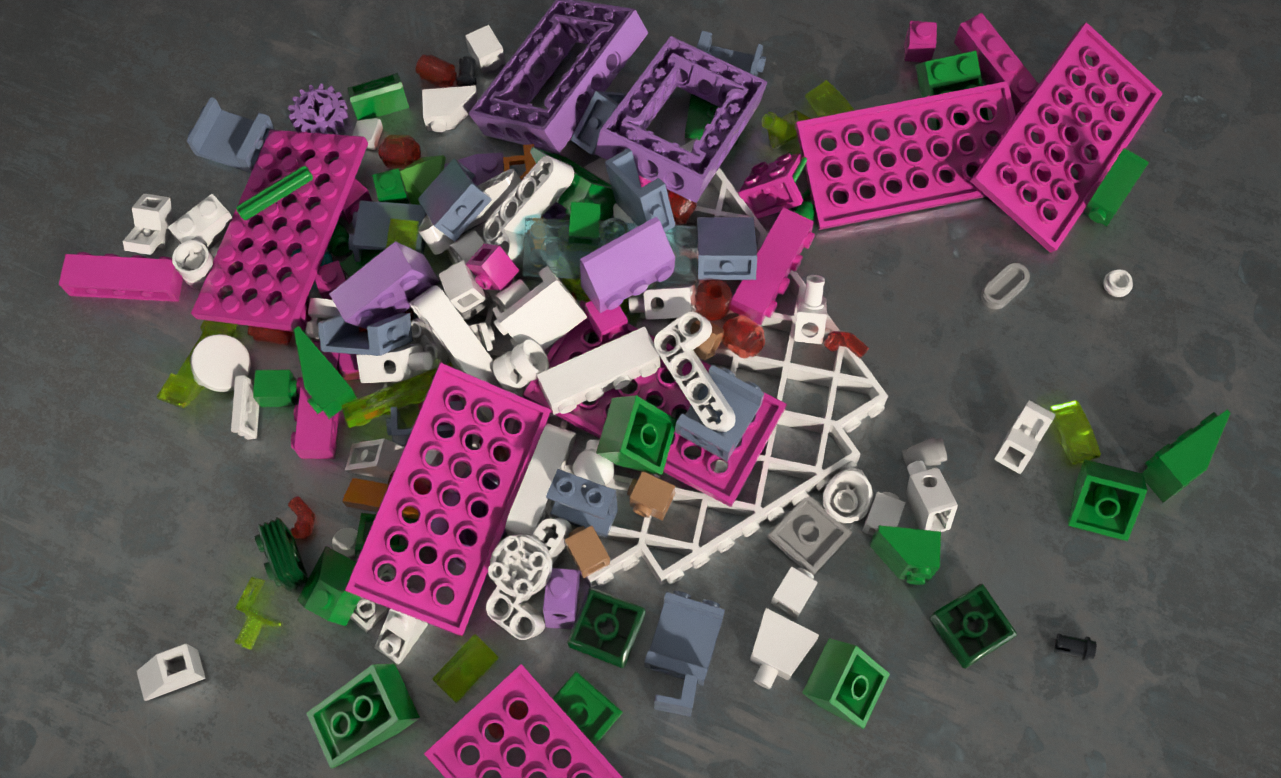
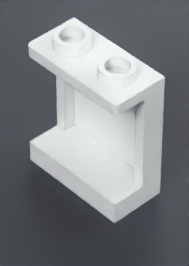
[492,266,587,350]

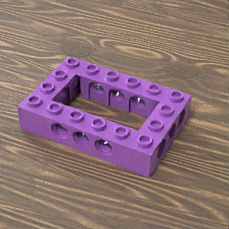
[469,0,648,153]
[595,36,767,203]

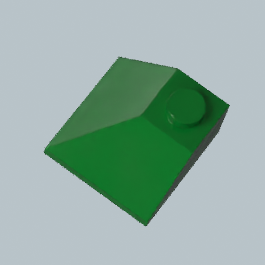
[297,546,361,626]

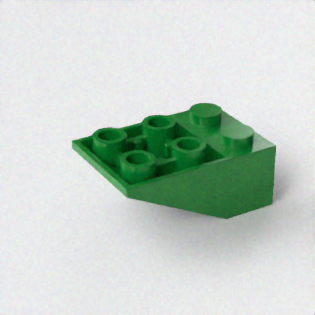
[915,51,989,130]
[1142,409,1231,503]

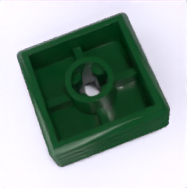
[254,517,308,592]
[930,584,1017,669]
[567,588,646,668]

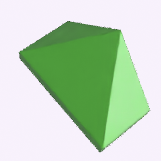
[400,155,446,205]

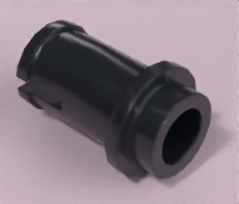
[456,56,477,87]
[1054,633,1097,661]

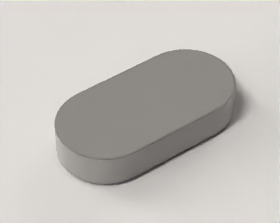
[981,263,1030,309]

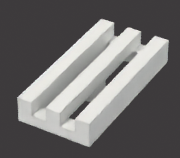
[231,375,259,440]

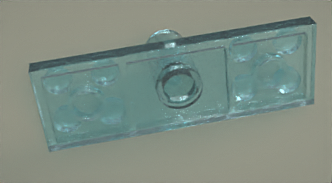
[523,218,697,284]

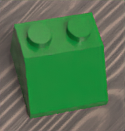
[596,395,677,476]
[1068,459,1148,541]
[870,525,941,585]
[802,638,890,729]

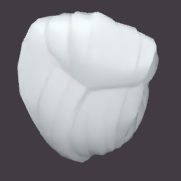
[823,468,873,523]

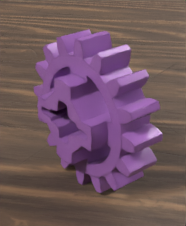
[288,84,348,135]

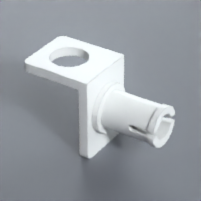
[794,275,827,344]

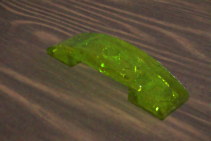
[156,320,237,409]

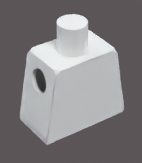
[629,284,697,320]
[356,343,433,383]
[906,461,958,532]
[750,608,819,689]

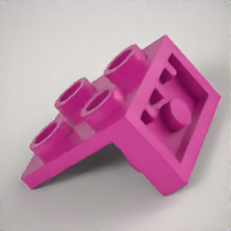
[738,153,803,219]

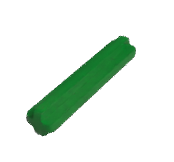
[236,166,313,220]

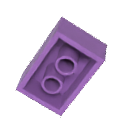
[329,241,440,329]

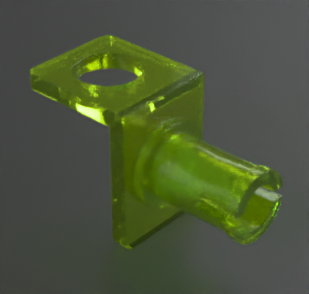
[761,110,811,149]
[234,577,282,650]

